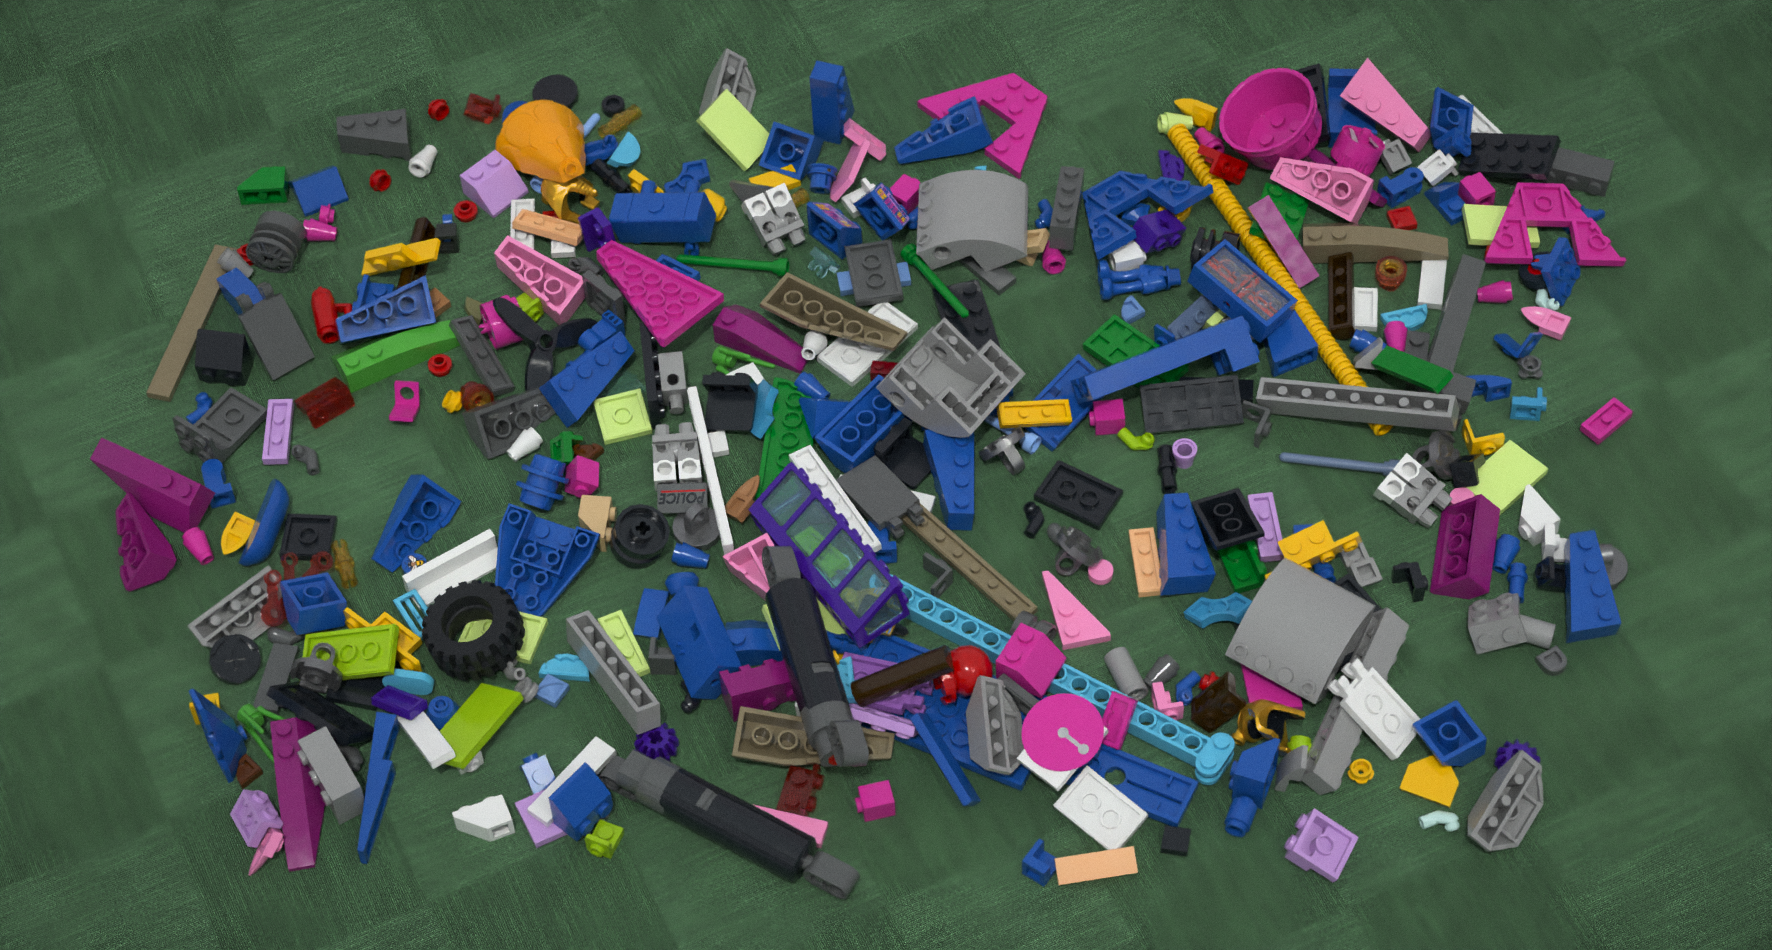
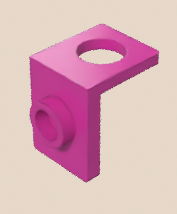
[389,380,420,422]

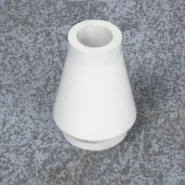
[409,145,438,177]
[801,330,827,360]
[506,427,543,462]

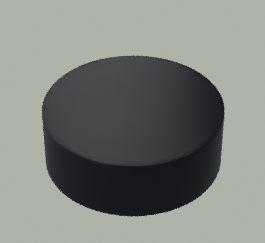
[602,95,625,118]

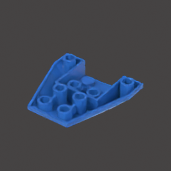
[495,503,600,617]

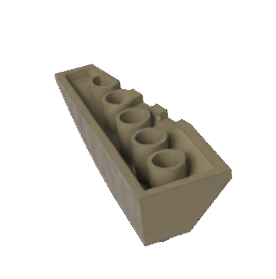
[1303,222,1449,264]
[760,272,908,351]
[732,706,895,766]

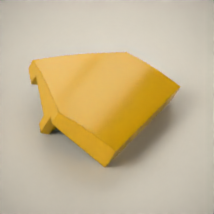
[1400,755,1459,808]

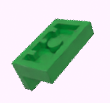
[1217,541,1267,593]

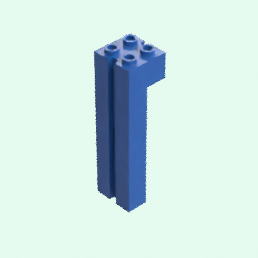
[1070,315,1260,403]

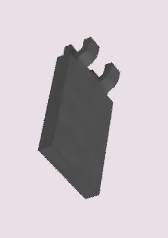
[235,281,315,380]
[836,455,925,539]

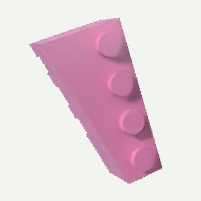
[494,235,586,325]

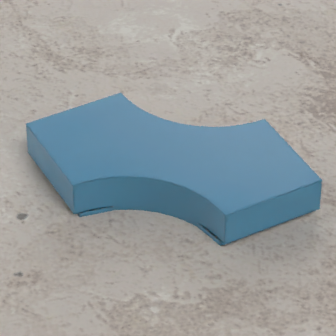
[750,379,779,439]
[1183,592,1252,629]

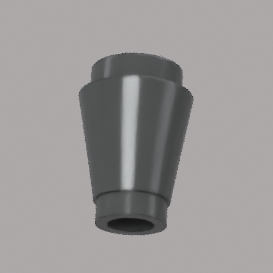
[1143,654,1180,691]

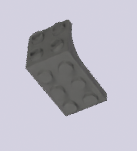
[172,387,267,463]

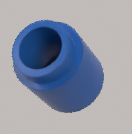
[1224,796,1257,837]

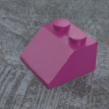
[996,623,1066,699]

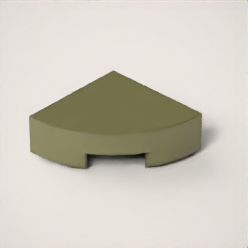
[464,297,482,326]

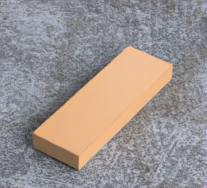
[512,209,583,246]
[1128,527,1161,597]
[1054,846,1138,885]

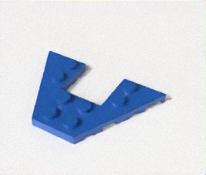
[1082,171,1214,260]

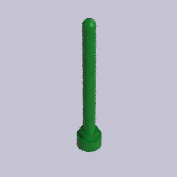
[900,243,969,318]
[676,254,790,277]

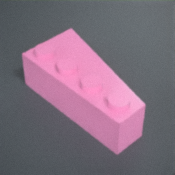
[1340,58,1431,152]

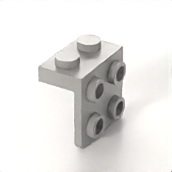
[1468,593,1527,654]

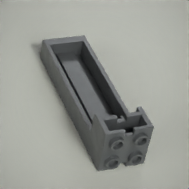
[1416,254,1486,430]

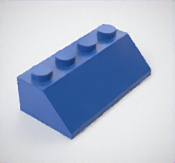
[815,375,913,473]

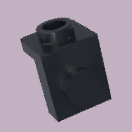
[1535,556,1566,593]
[1391,562,1428,602]

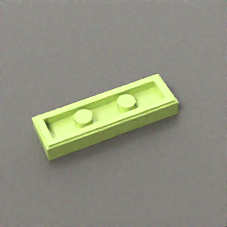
[598,610,651,677]

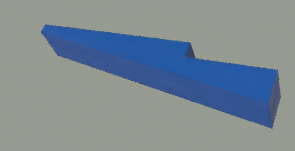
[357,712,400,864]

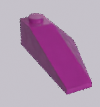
[713,304,809,374]

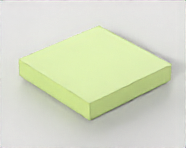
[593,389,652,445]

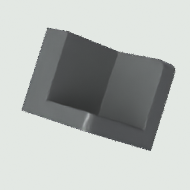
[648,637,677,675]

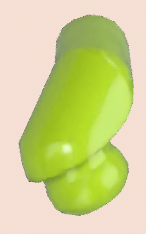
[1117,427,1155,450]

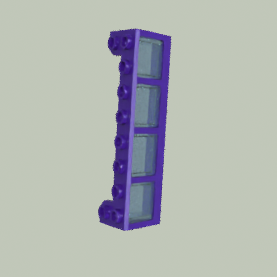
[748,462,910,648]

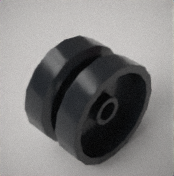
[609,504,670,569]

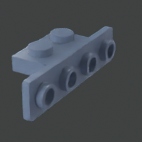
[1168,294,1219,340]

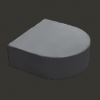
[1535,645,1567,676]

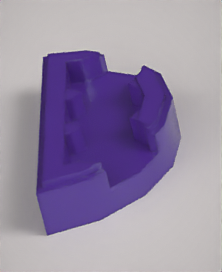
[1158,150,1185,181]

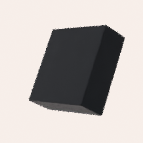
[1161,825,1191,857]

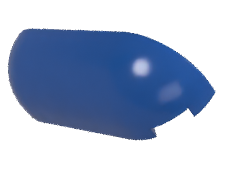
[239,478,289,566]

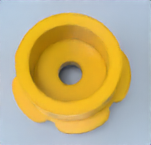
[442,390,464,413]
[1348,759,1374,784]

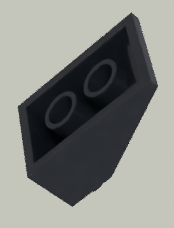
[1191,488,1265,551]

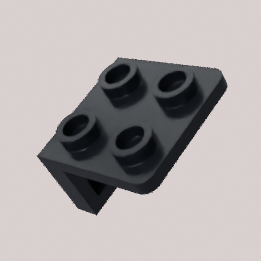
[702,372,758,432]
[874,417,931,489]

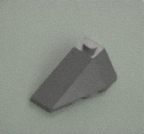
[462,386,556,459]

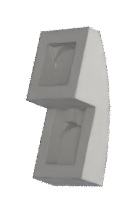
[1338,542,1383,588]
[1274,745,1308,792]

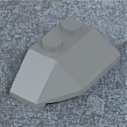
[699,48,756,115]
[187,565,282,648]
[966,675,1024,775]
[1468,750,1543,852]

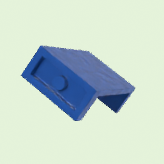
[1328,68,1377,148]

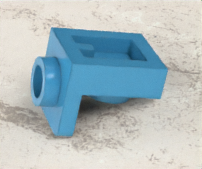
[1510,387,1547,421]

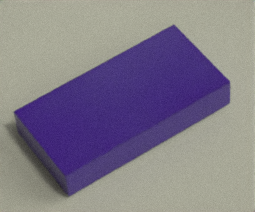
[371,685,428,720]

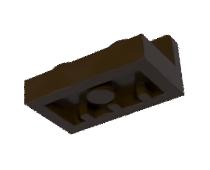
[1191,671,1246,733]

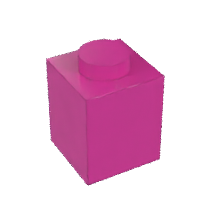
[1458,172,1496,205]
[890,174,921,214]
[1088,399,1125,436]
[565,455,599,498]
[854,780,896,822]

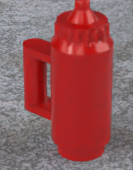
[311,286,352,343]

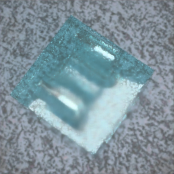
[808,246,841,278]

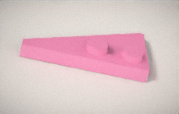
[1042,571,1111,650]

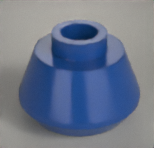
[665,572,699,597]
[425,696,460,730]

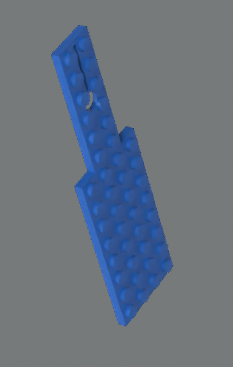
[861,635,1199,827]

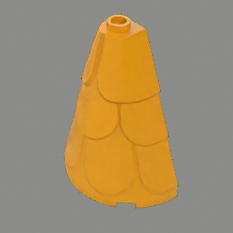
[495,100,586,183]

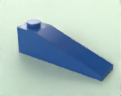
[894,96,993,164]
[725,620,783,666]
[189,689,248,783]

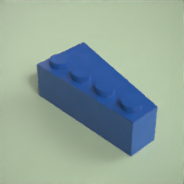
[335,275,436,345]
[1156,493,1216,596]
[1564,530,1622,643]

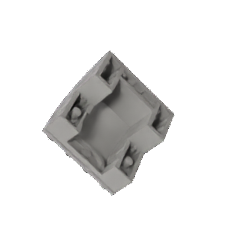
[916,170,1028,271]
[876,317,1026,438]
[1225,558,1376,704]

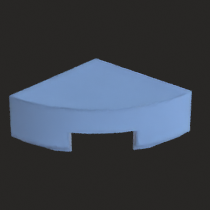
[1121,295,1145,324]

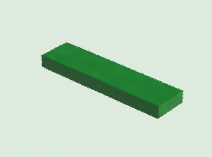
[1371,345,1454,394]

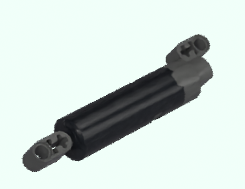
[762,546,869,767]
[599,749,860,899]

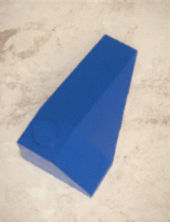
[371,474,462,572]

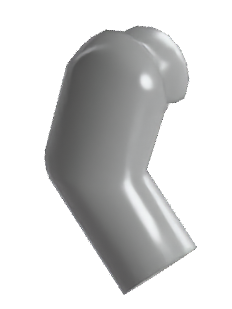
[503,659,526,681]

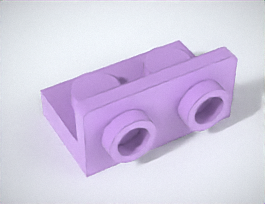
[230,789,283,848]

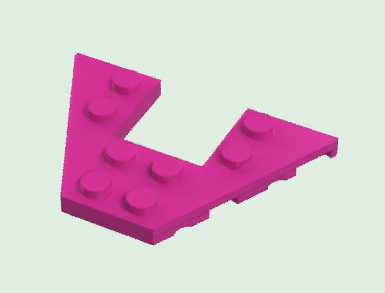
[917,73,1048,179]
[1484,182,1626,266]

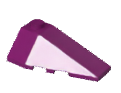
[115,492,176,591]

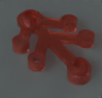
[260,551,333,627]

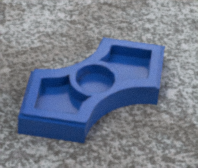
[664,159,710,193]

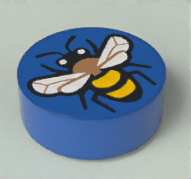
[402,553,427,575]

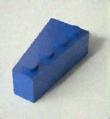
[809,61,855,145]
[539,331,635,428]
[923,430,974,531]

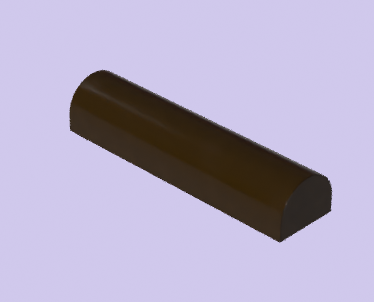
[396,217,436,290]
[1328,252,1355,340]
[851,645,954,707]

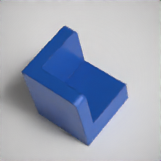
[1022,838,1056,887]

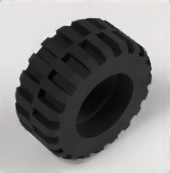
[421,580,525,681]

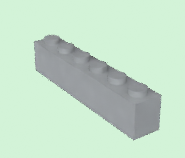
[566,610,661,735]

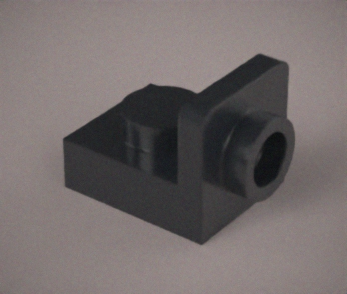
[1450,453,1485,488]

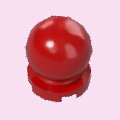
[932,645,993,705]

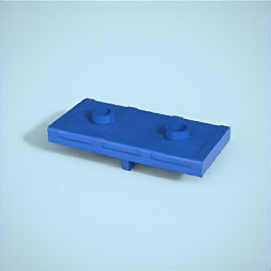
[1024,354,1106,452]

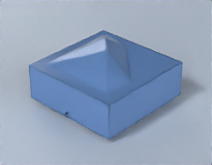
[535,674,570,708]

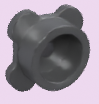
[1517,355,1543,379]

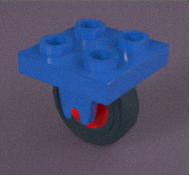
[1519,237,1581,306]

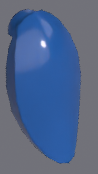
[584,135,618,166]

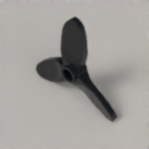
[493,297,598,391]

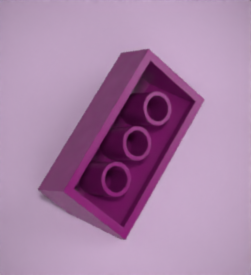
[1430,494,1500,599]

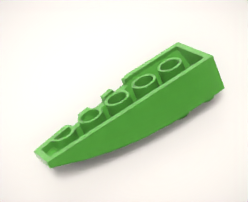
[331,319,460,393]

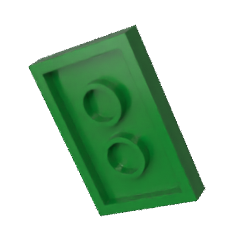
[1249,182,1309,240]

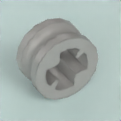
[514,677,539,703]

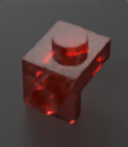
[463,93,502,125]

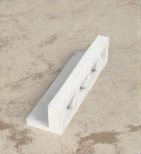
[402,529,498,610]

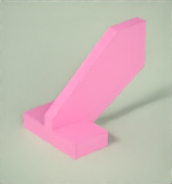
[830,118,886,202]

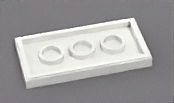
[817,302,918,387]

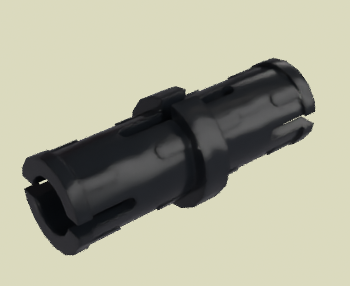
[591,158,631,193]
[1157,444,1178,494]

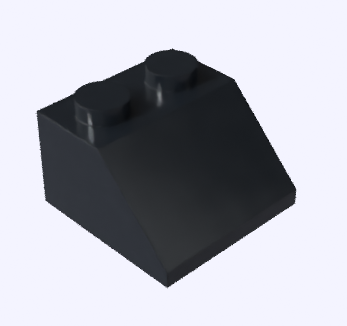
[195,329,254,386]

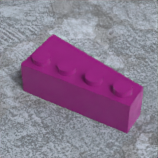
[719,658,796,722]

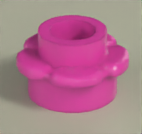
[319,204,335,224]

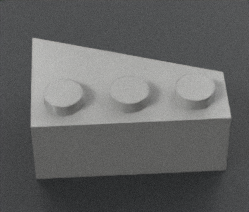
[297,726,364,825]

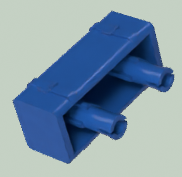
[609,179,716,244]

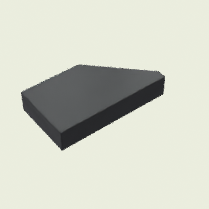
[729,180,773,203]

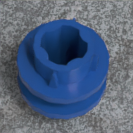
[516,453,570,511]

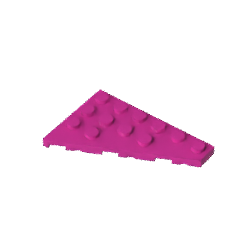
[596,240,724,347]

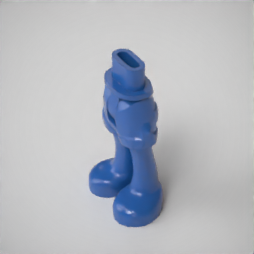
[1097,259,1181,300]

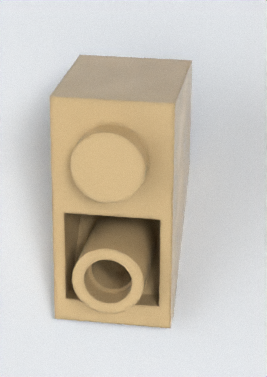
[578,495,617,552]

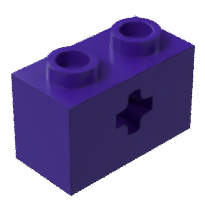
[1132,209,1187,253]

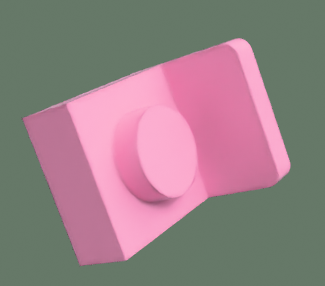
[1151,682,1184,721]

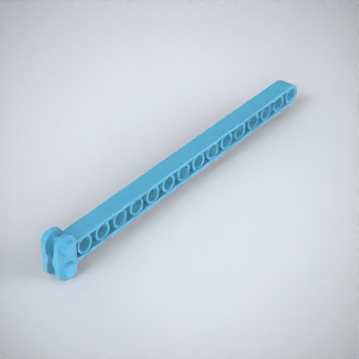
[870,574,1235,785]

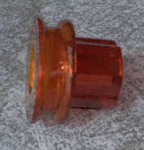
[1375,256,1407,291]
[460,381,494,411]

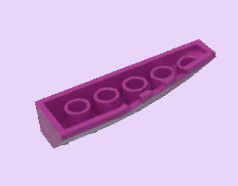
[90,437,215,533]
[270,717,325,872]

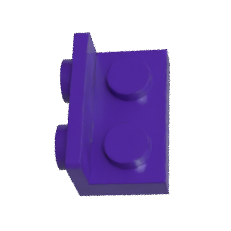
[578,207,616,252]

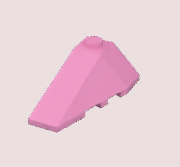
[1270,157,1374,223]

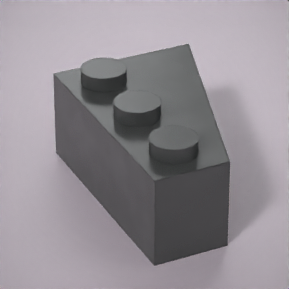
[336,109,412,161]

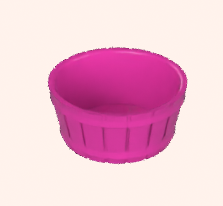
[1219,68,1322,170]

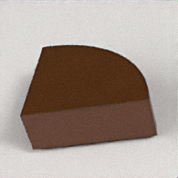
[572,443,604,461]
[236,753,263,789]

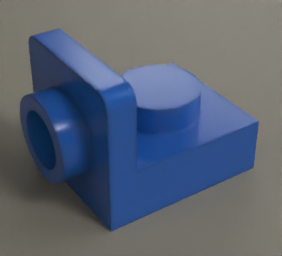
[1434,127,1472,158]

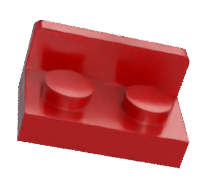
[1197,144,1249,185]

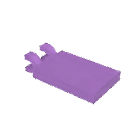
[842,652,934,715]

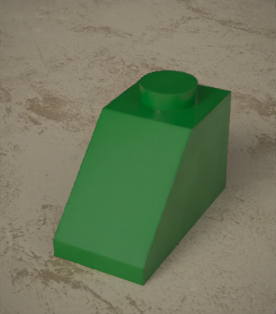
[237,166,289,205]

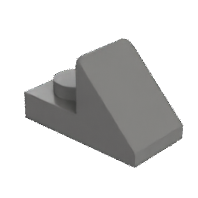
[1353,337,1383,370]

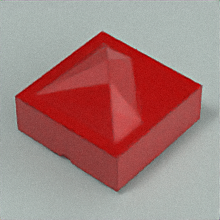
[1386,206,1418,230]

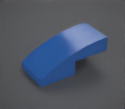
[1466,375,1512,402]
[633,588,670,640]

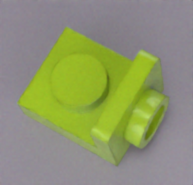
[516,292,544,322]
[585,819,625,859]

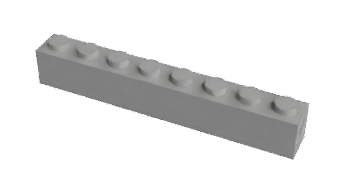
[1256,377,1460,431]
[1301,607,1409,795]

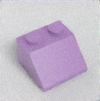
[460,150,529,218]

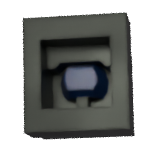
[435,214,459,254]

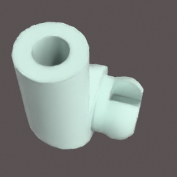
[1535,288,1560,311]
[1418,810,1460,831]

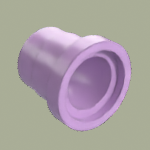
[1172,438,1197,469]

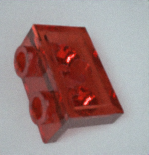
[294,377,355,429]
[776,764,824,817]

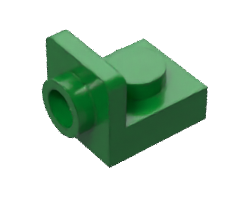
[550,431,583,467]

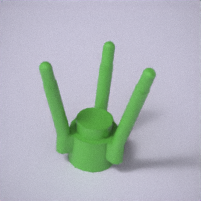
[712,345,775,374]
[237,704,286,763]

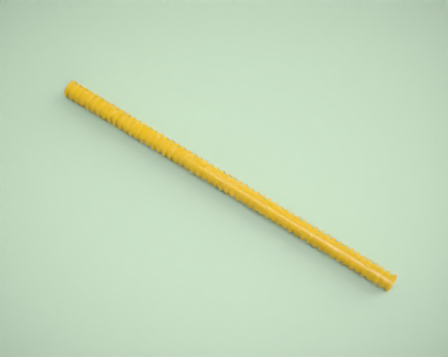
[1167,123,1393,436]

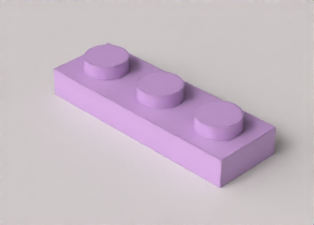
[262,399,294,465]
[1247,492,1285,562]
[849,703,919,739]

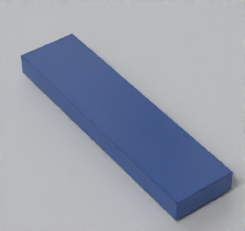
[911,713,981,806]

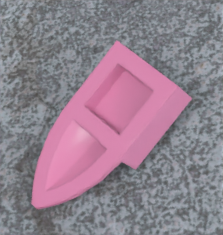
[1521,306,1571,340]
[248,827,284,876]

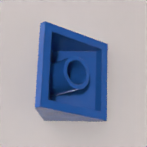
[1430,87,1474,146]
[288,165,349,217]
[799,397,851,438]

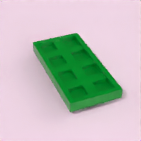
[1083,314,1189,388]

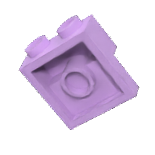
[1284,808,1359,883]

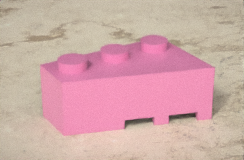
[722,533,774,601]

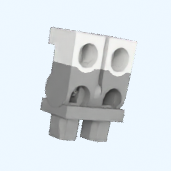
[741,183,805,256]
[652,422,702,491]
[1373,453,1452,528]

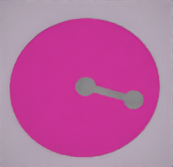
[1021,693,1104,771]

